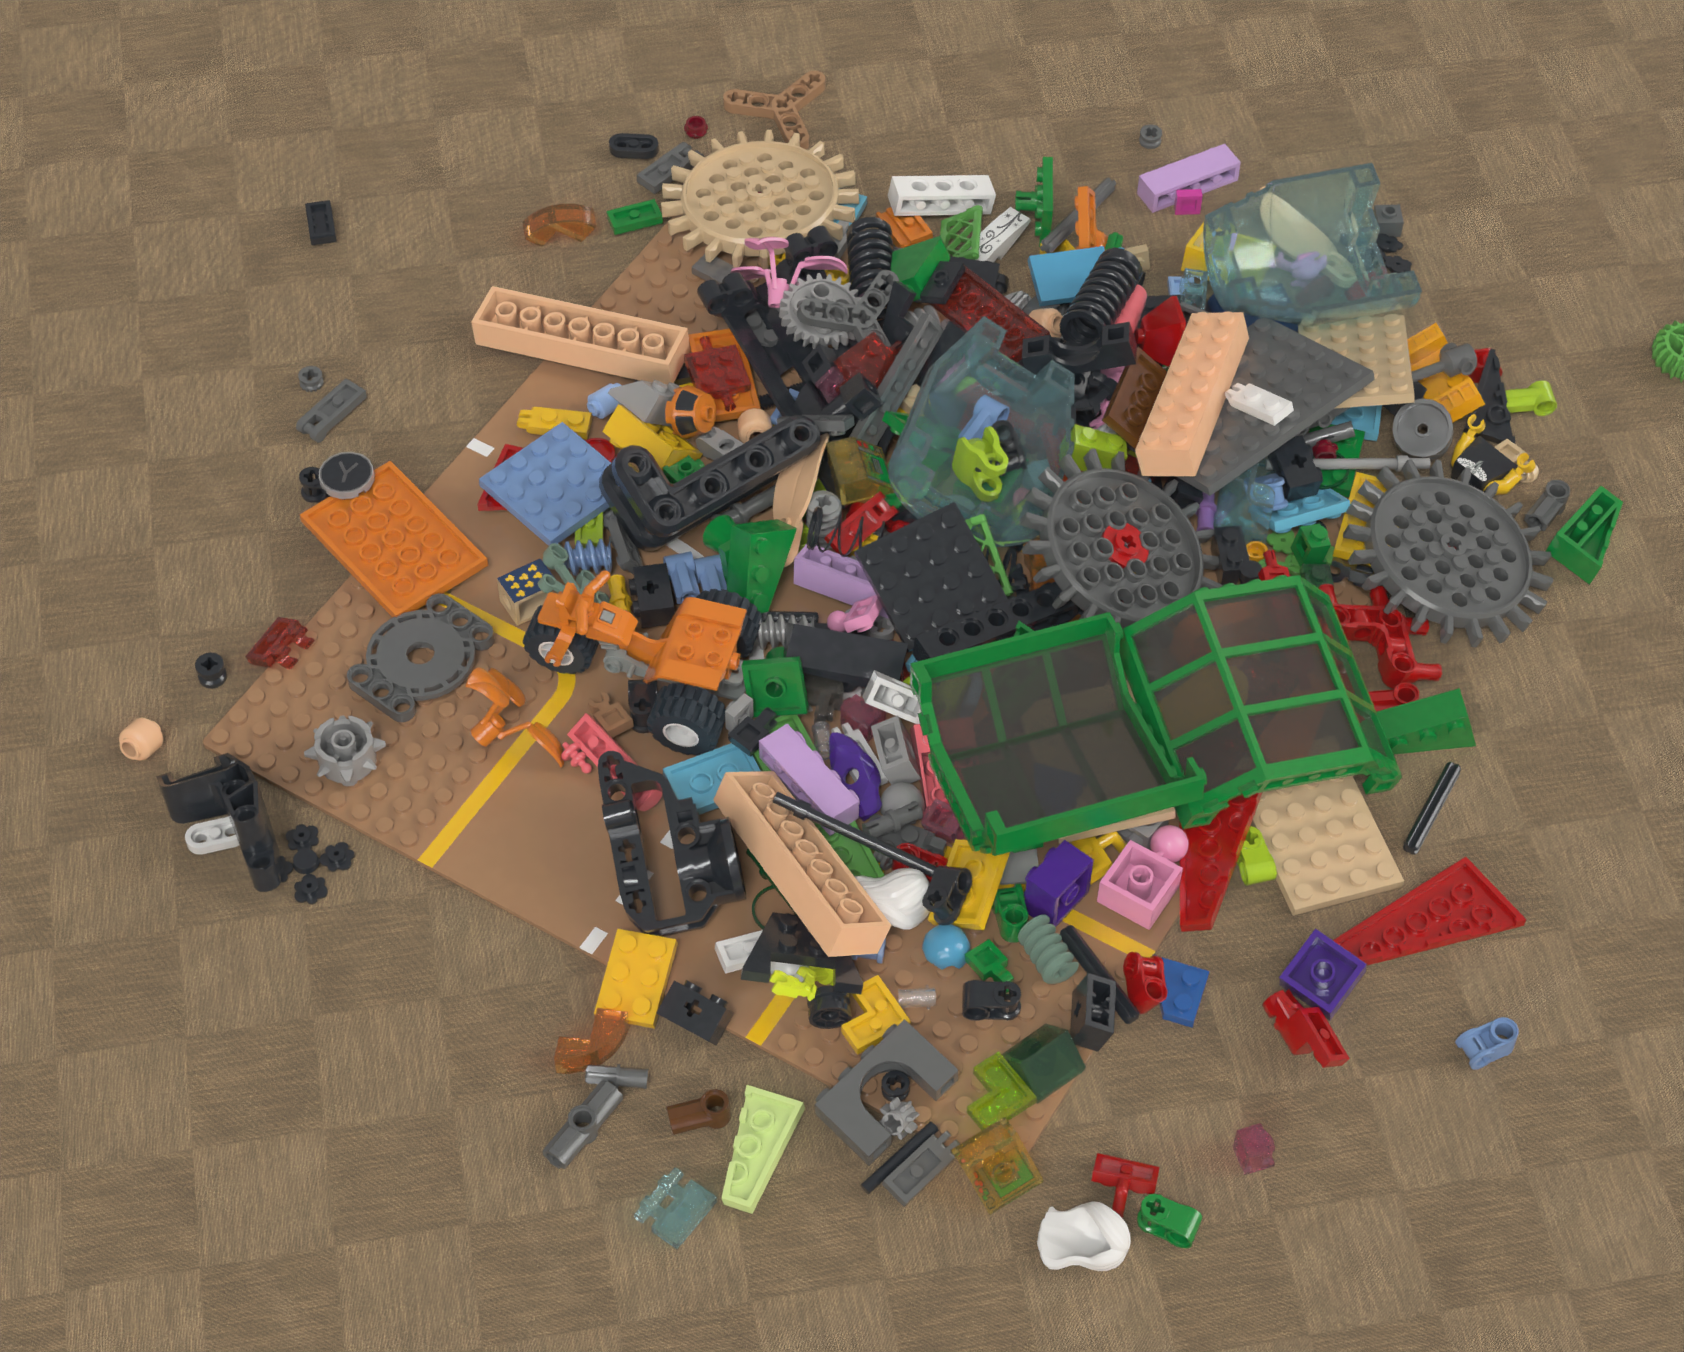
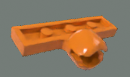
[1075,186,1108,250]

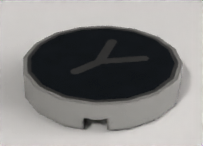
[319,452,374,499]

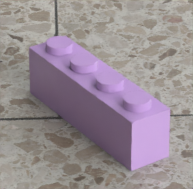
[1137,144,1241,213]
[794,544,889,619]
[759,724,860,836]

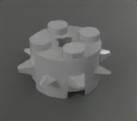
[304,715,386,786]

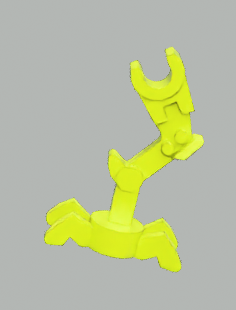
[769,966,833,1001]

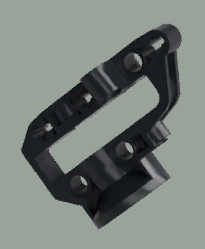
[598,751,747,937]

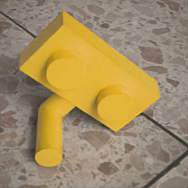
[1069,831,1127,884]

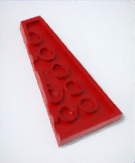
[1179,770,1263,932]
[1333,857,1527,965]

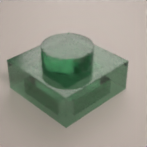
[1300,564,1334,588]

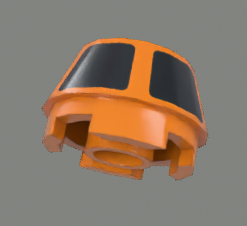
[665,385,717,439]

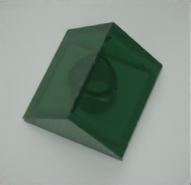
[997,1024,1086,1104]

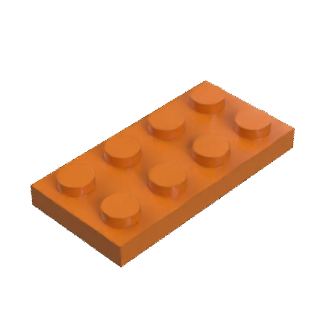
[688,329,761,422]

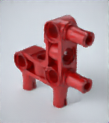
[1318,584,1442,689]

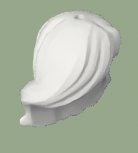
[854,868,933,930]
[1037,1201,1131,1271]

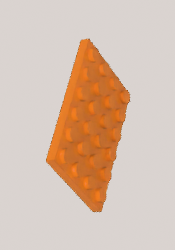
[300,461,489,618]

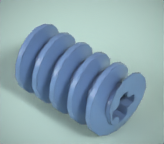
[554,539,612,576]

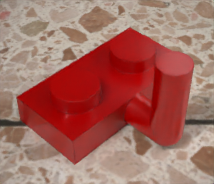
[1091,1153,1160,1219]

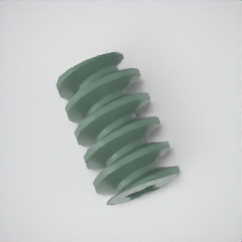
[1018,915,1079,984]

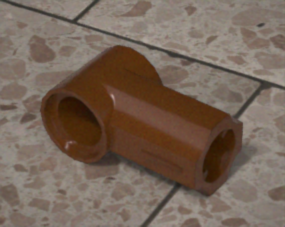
[666,1089,731,1135]

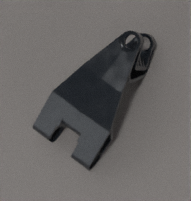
[156,753,281,892]

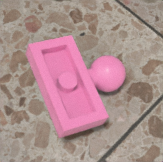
[827,595,882,633]

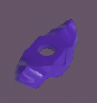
[829,732,882,822]

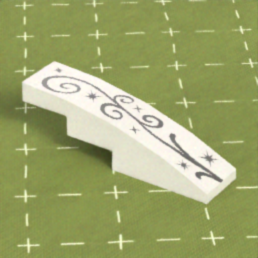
[967,207,1031,263]

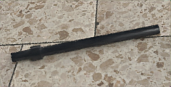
[773,792,937,877]

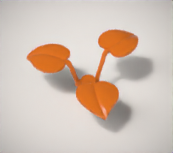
[466,667,564,768]

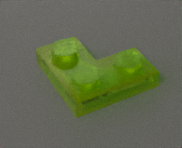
[967,1051,1037,1136]

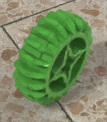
[1652,321,1684,382]

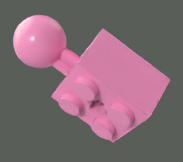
[1097,825,1189,930]

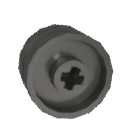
[1392,398,1454,462]

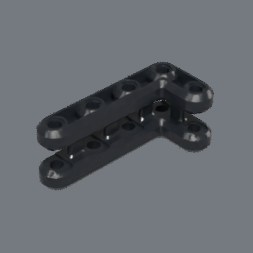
[599,415,820,551]

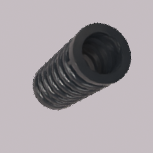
[846,217,894,329]
[1059,248,1143,346]

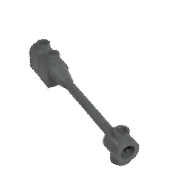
[1296,343,1477,436]

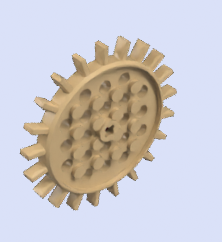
[661,130,859,269]

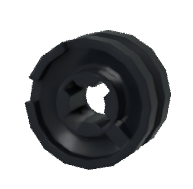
[807,985,852,1029]

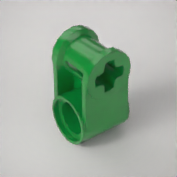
[992,883,1028,943]
[1137,1194,1203,1248]

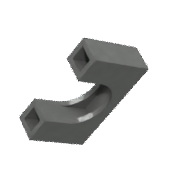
[815,1019,959,1166]

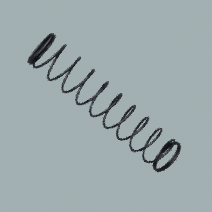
[807,506,1017,585]

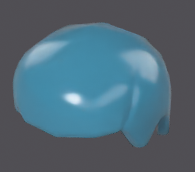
[922,924,971,970]

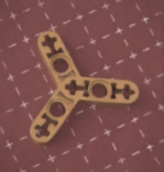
[723,71,825,150]

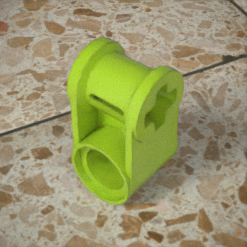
[1237,826,1277,886]

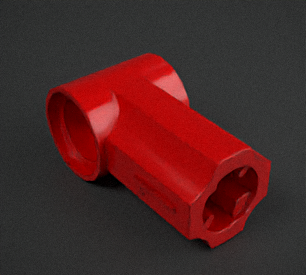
[1368,683,1419,712]

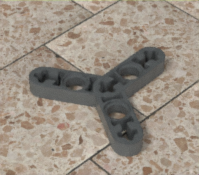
[797,270,899,379]

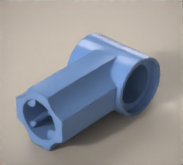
[958,395,1010,440]
[663,551,700,604]
[694,554,727,592]

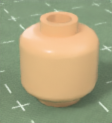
[1026,308,1063,338]
[737,408,773,444]
[119,717,163,761]

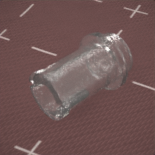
[811,721,831,760]
[898,985,936,1010]

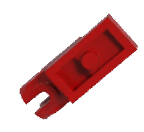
[1262,989,1350,1068]

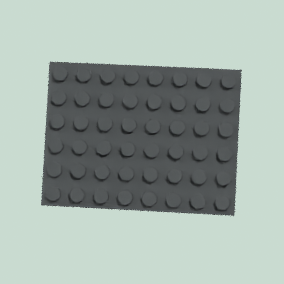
[1116,316,1375,496]

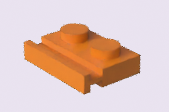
[876,207,933,248]

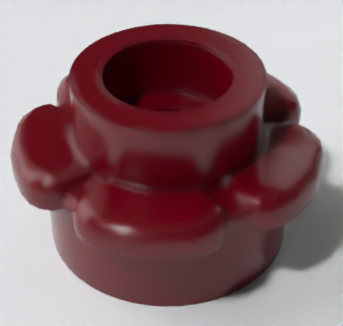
[684,116,708,139]
[1312,439,1338,459]

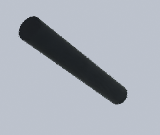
[860,1121,939,1194]

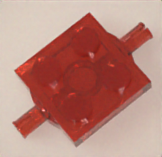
[834,331,903,395]
[684,336,751,412]

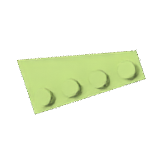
[722,1085,805,1214]

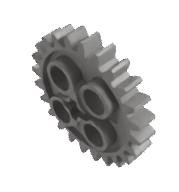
[779,273,864,350]

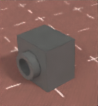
[1372,204,1404,237]

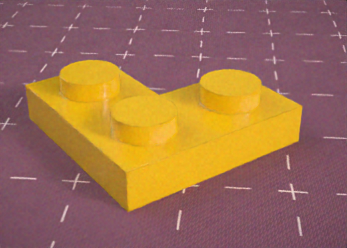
[841,975,911,1055]

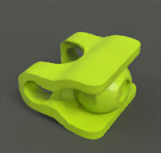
[952,426,1009,502]

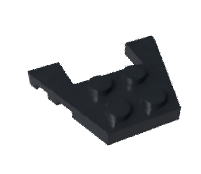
[877,281,971,387]
[741,912,863,995]

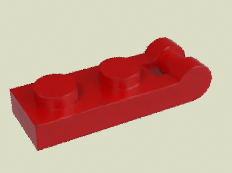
[824,491,899,555]

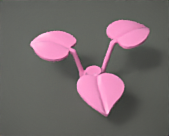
[731,237,848,308]

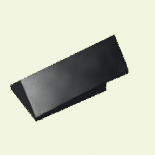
[783,623,908,688]

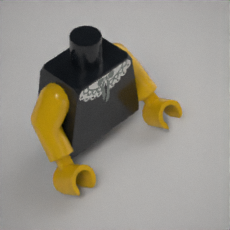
[1451,414,1536,495]

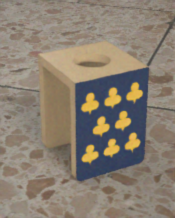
[497,559,555,626]

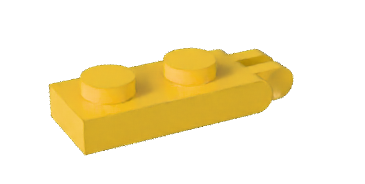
[516,407,592,440]

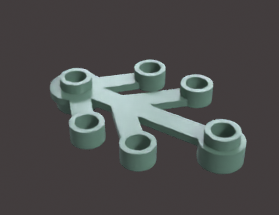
[538,543,610,603]

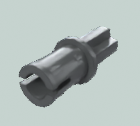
[585,1064,648,1089]

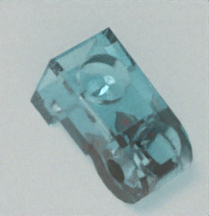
[1179,268,1208,310]

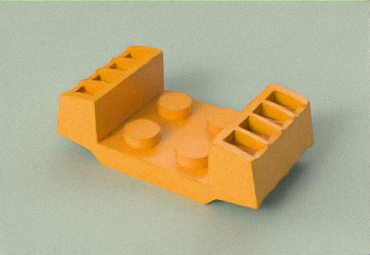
[1407,323,1485,423]

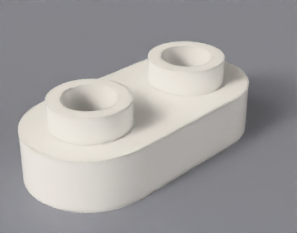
[185,817,239,854]

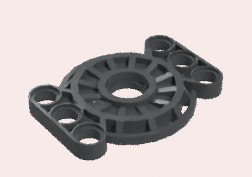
[347,593,494,722]

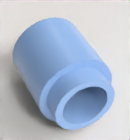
[587,383,622,419]

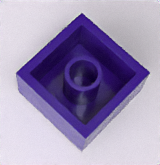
[1024,840,1093,927]
[1279,928,1367,1020]

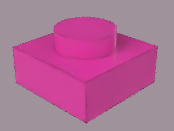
[1174,189,1203,215]

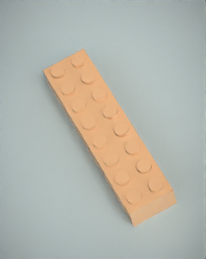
[471,286,690,384]
[1135,311,1249,476]
[713,771,891,957]

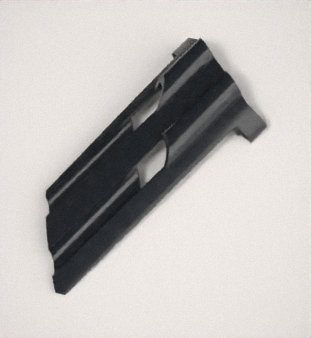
[697,226,897,509]

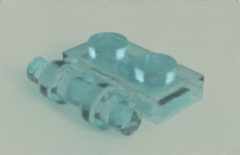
[634,1167,717,1249]

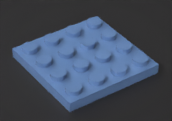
[479,422,619,546]

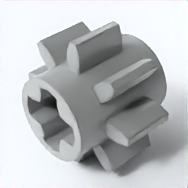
[879,1097,920,1140]

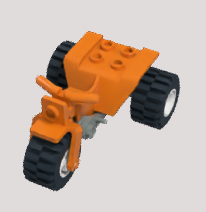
[523,570,762,756]

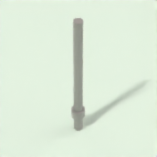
[1265,455,1430,472]

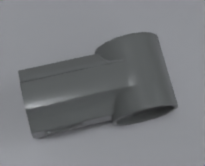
[1524,480,1570,531]

